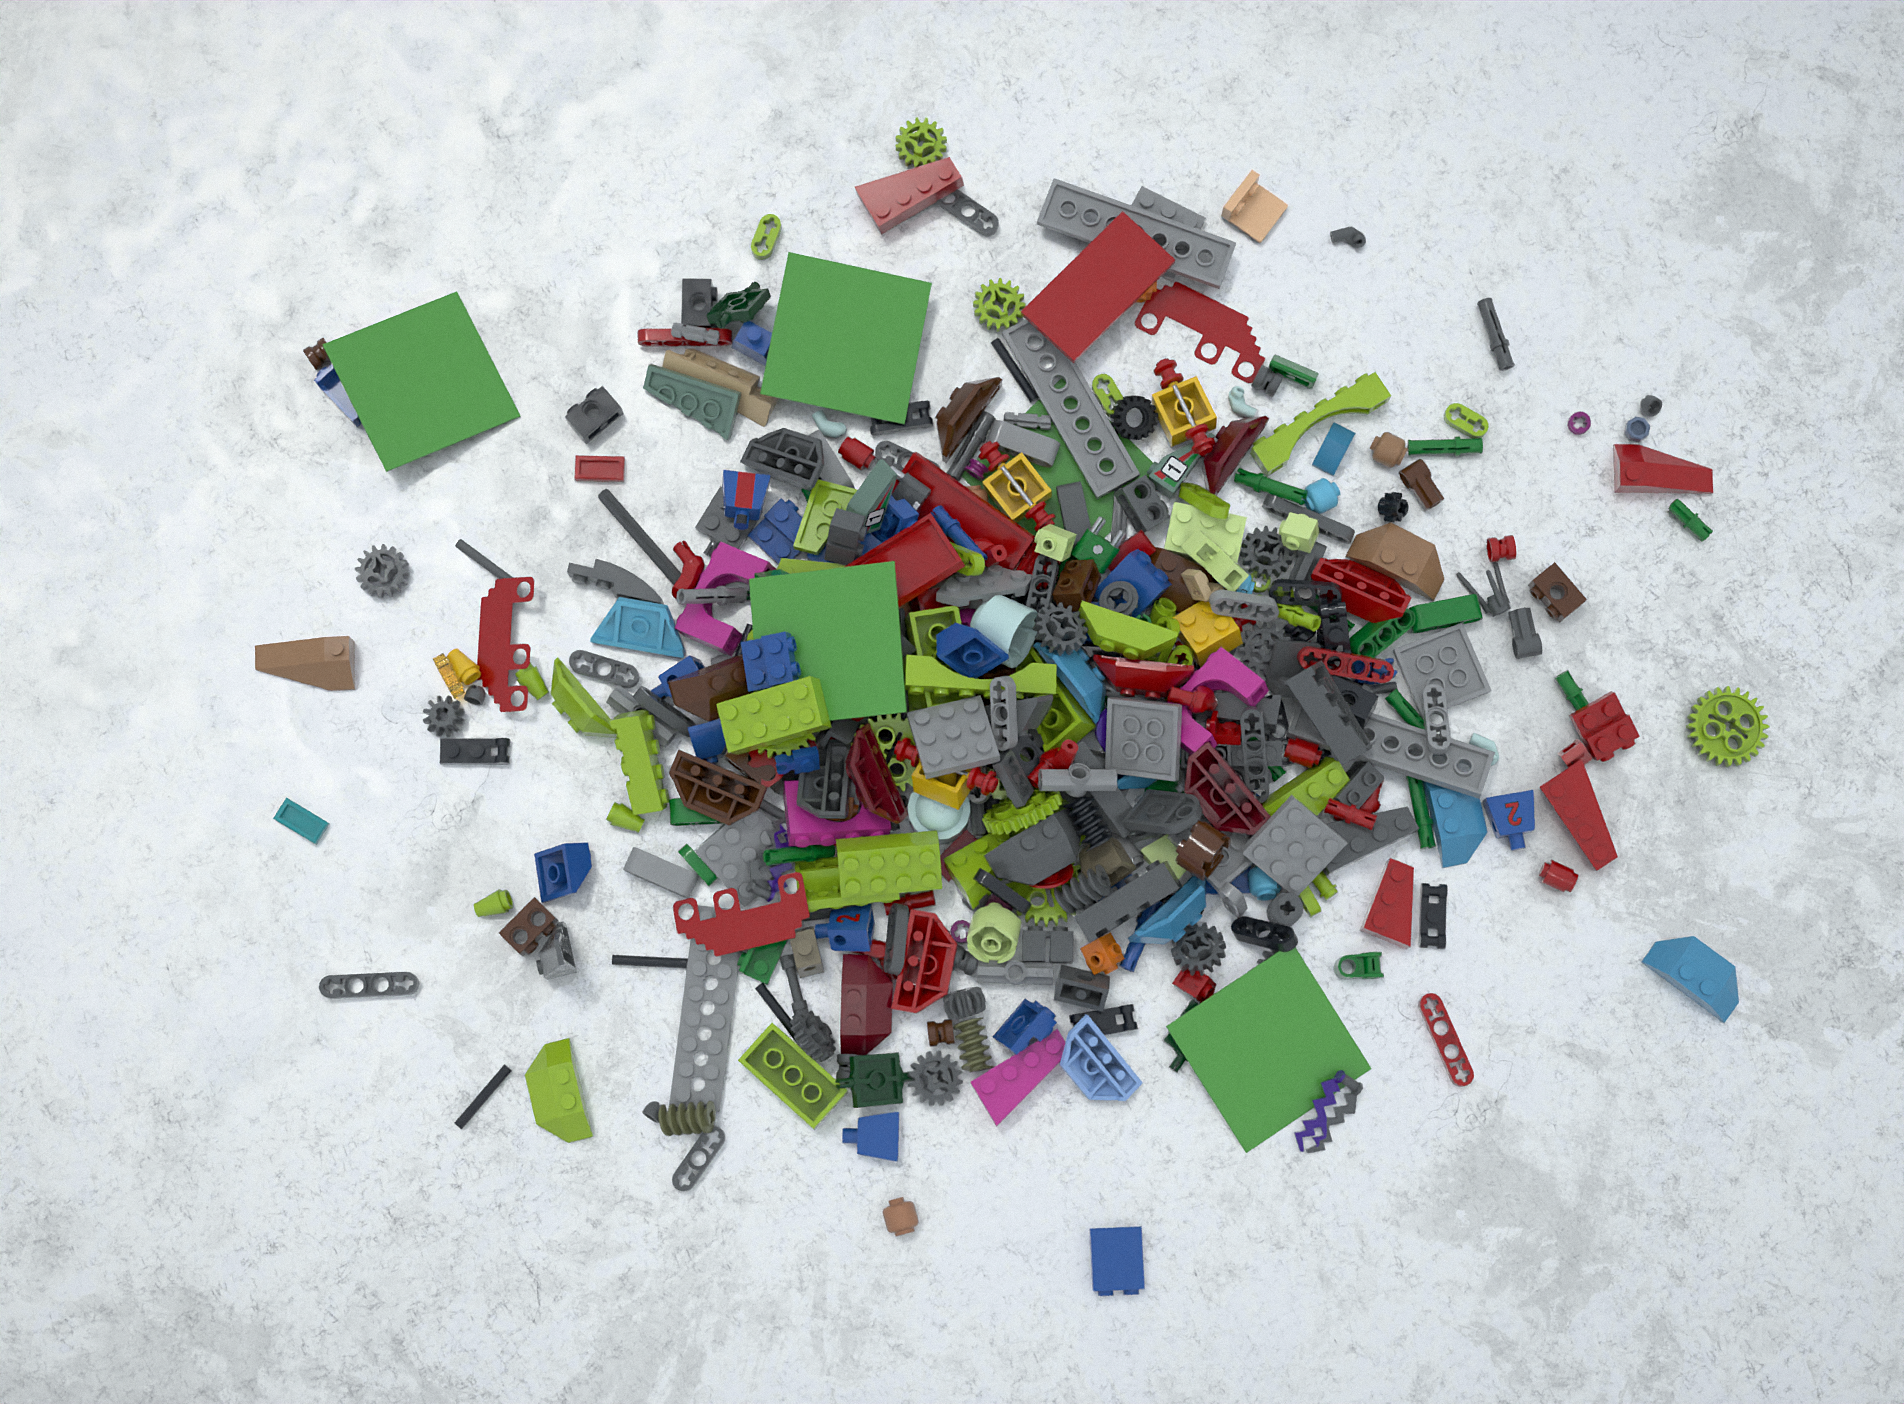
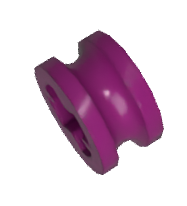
[1567,411,1591,435]
[964,458,989,481]
[950,920,970,944]

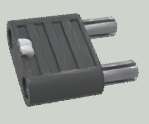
[891,466,931,512]

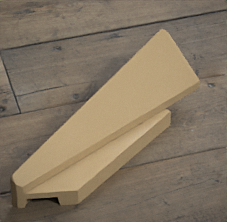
[662,349,779,427]

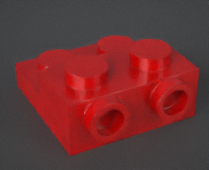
[1569,691,1640,762]

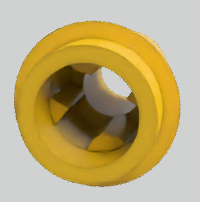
[447,648,481,685]

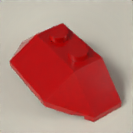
[1311,558,1412,623]
[1093,654,1195,700]
[891,909,958,1014]

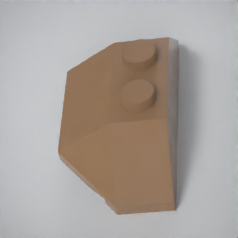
[1345,522,1445,601]

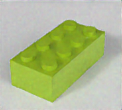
[905,606,976,709]
[716,676,831,755]
[836,830,942,898]
[738,1023,849,1130]

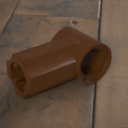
[1399,459,1445,511]

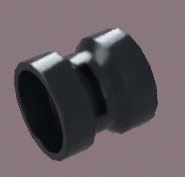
[1282,623,1317,642]

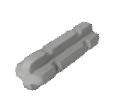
[671,322,720,345]
[1003,412,1051,430]

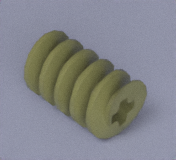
[953,1017,994,1073]
[658,1101,716,1136]

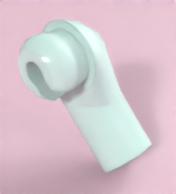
[1228,386,1257,418]
[812,410,846,438]
[1469,733,1499,766]

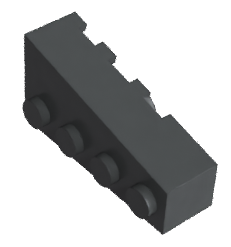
[1285,660,1373,765]
[1323,806,1419,876]

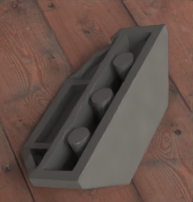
[740,428,824,491]
[984,695,1053,739]
[797,739,852,819]
[984,808,1081,886]

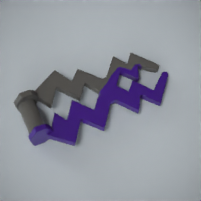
[746,817,793,902]
[1294,1070,1363,1153]

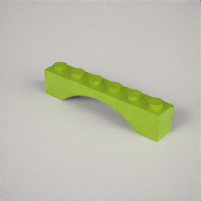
[1250,372,1392,477]
[903,655,1057,701]

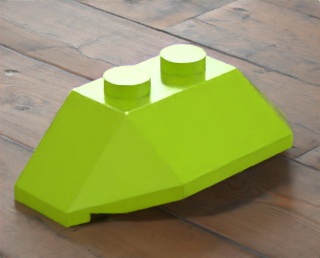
[1078,601,1178,660]
[551,657,617,738]
[525,1038,593,1143]

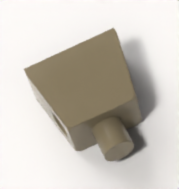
[1078,837,1136,887]
[790,926,825,978]

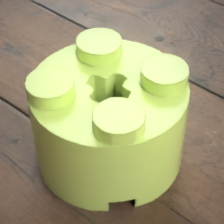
[967,902,1022,963]

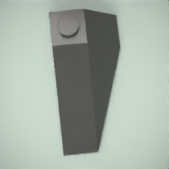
[536,922,577,980]

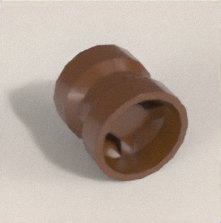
[303,337,330,370]
[927,1019,955,1047]

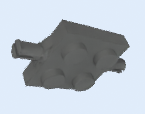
[695,486,763,558]

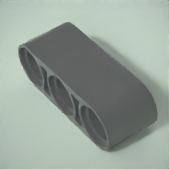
[1056,481,1091,550]

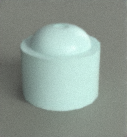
[970,595,1038,668]
[908,791,971,845]

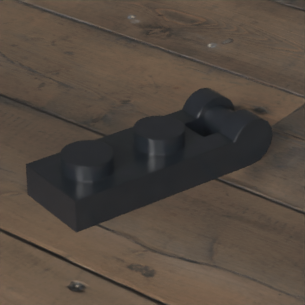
[440,738,510,765]

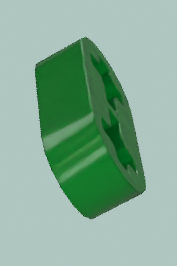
[678,843,718,886]

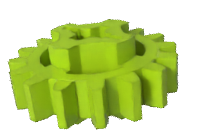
[895,117,947,168]
[973,278,1026,332]

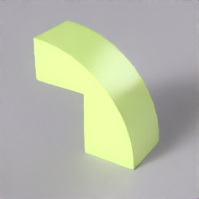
[1181,528,1249,591]

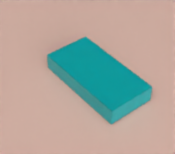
[273,797,330,845]

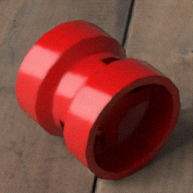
[1486,535,1517,562]

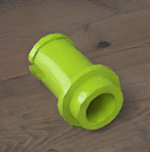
[1312,871,1338,900]

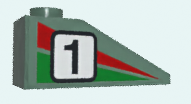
[1147,433,1215,500]
[846,459,897,534]

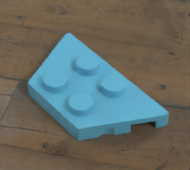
[590,597,686,658]

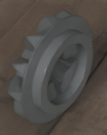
[1099,581,1139,616]

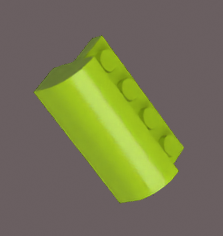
[795,856,900,912]

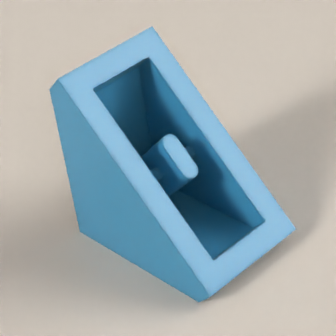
[1312,422,1355,476]

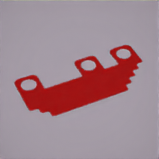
[1135,281,1265,383]
[477,576,535,712]
[673,872,810,957]

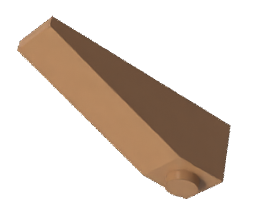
[255,636,356,691]

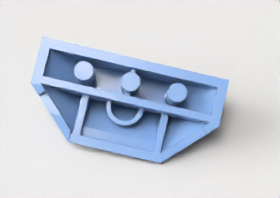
[1060,1015,1143,1101]

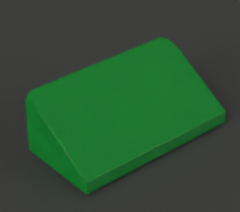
[1268,355,1319,389]

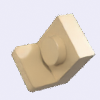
[1181,569,1224,602]

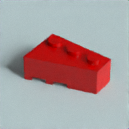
[1359,858,1414,949]

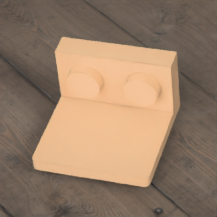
[1221,170,1288,243]

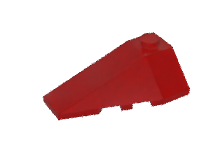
[1613,444,1713,494]

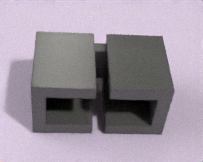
[824,508,868,566]
[1022,926,1074,964]

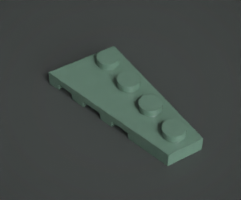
[643,364,742,440]

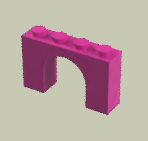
[675,542,776,657]
[1167,647,1269,755]
[783,781,891,848]

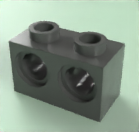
[1114,475,1170,533]

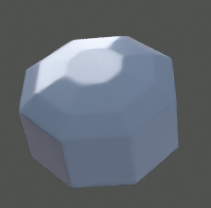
[1624,417,1650,442]

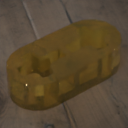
[432,653,466,699]

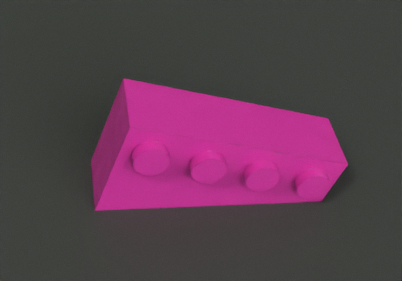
[970,1029,1066,1127]

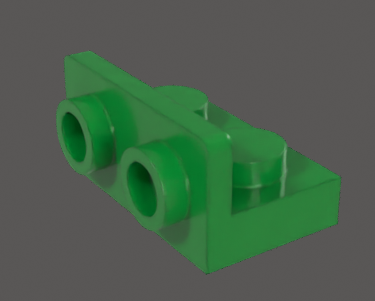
[737,939,789,985]

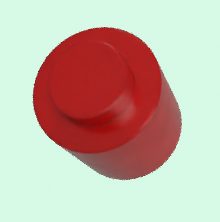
[838,436,876,471]
[1284,738,1322,769]
[1539,859,1579,892]

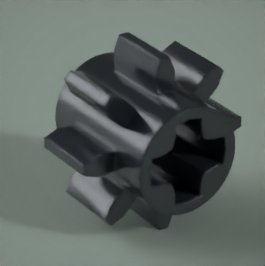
[1378,492,1409,523]

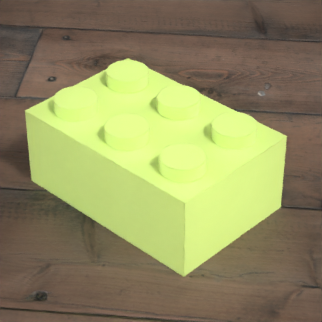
[1164,502,1247,563]

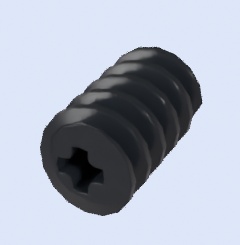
[1063,795,1113,852]

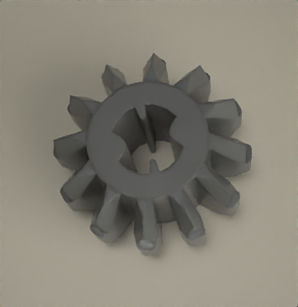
[423,695,465,737]
[943,987,986,1019]

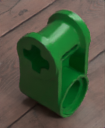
[1333,952,1384,980]

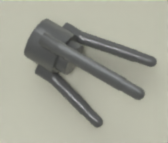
[1456,562,1511,617]

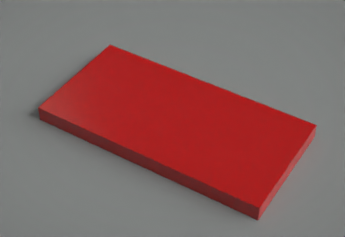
[1021,211,1176,364]
[892,452,1035,570]
[845,513,965,607]

